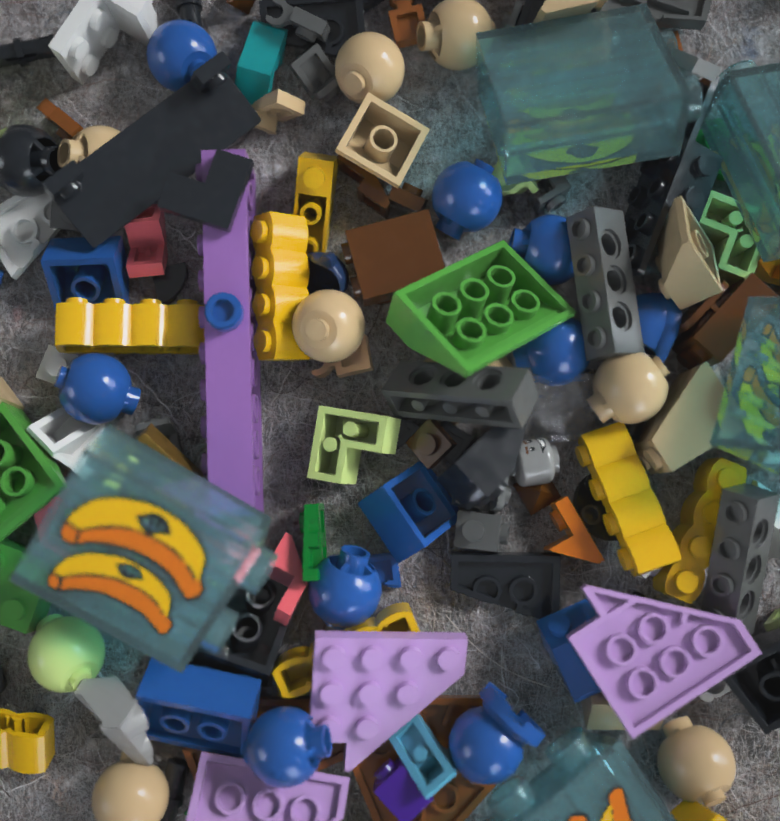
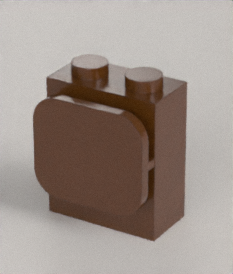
[341,209,445,307]
[671,273,780,369]

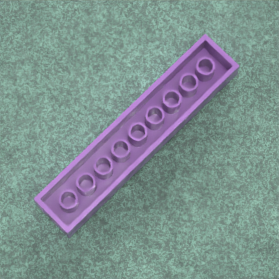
[196,149,264,520]

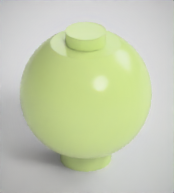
[27,614,106,693]

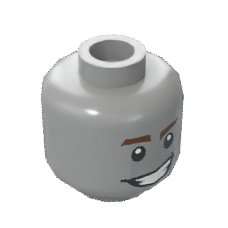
[509,437,560,487]

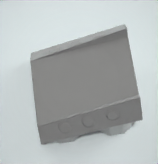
[73,674,153,766]

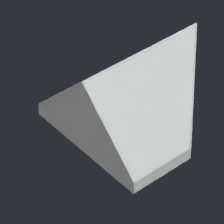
[26,407,105,482]

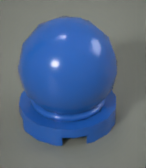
[448,682,546,785]

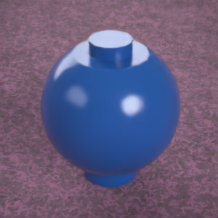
[146,19,217,92]
[431,158,503,240]
[508,215,574,286]
[513,317,590,386]
[54,353,141,425]
[308,545,382,630]
[242,706,332,788]

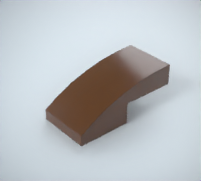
[337,155,390,219]

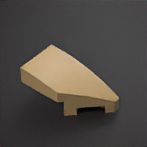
[251,89,306,135]

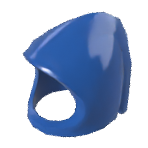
[636,293,682,363]

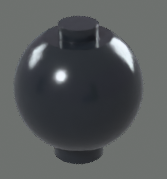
[0,124,61,197]

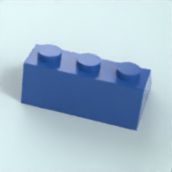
[135,657,262,759]

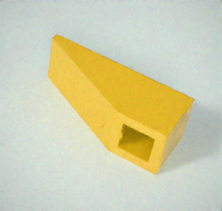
[293,152,338,254]

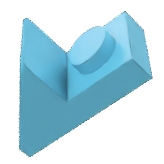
[389,714,458,799]

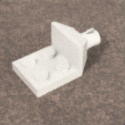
[48,0,157,84]

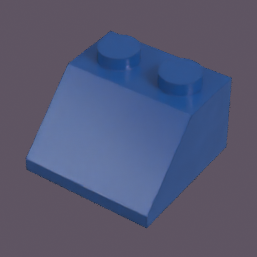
[40,236,129,312]
[357,461,459,563]
[536,598,601,703]

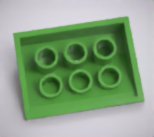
[386,240,576,377]
[0,402,68,542]

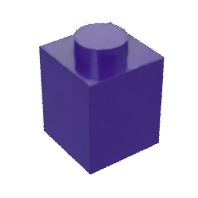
[373,757,433,821]

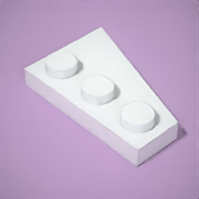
[0,192,61,280]

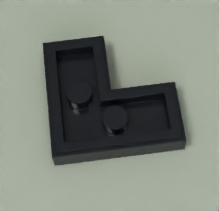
[157,148,254,233]

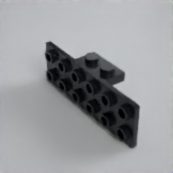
[624,76,724,276]

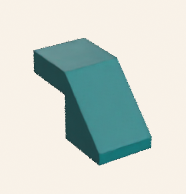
[235,20,288,105]

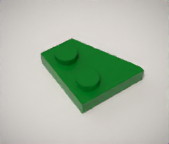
[299,503,328,582]

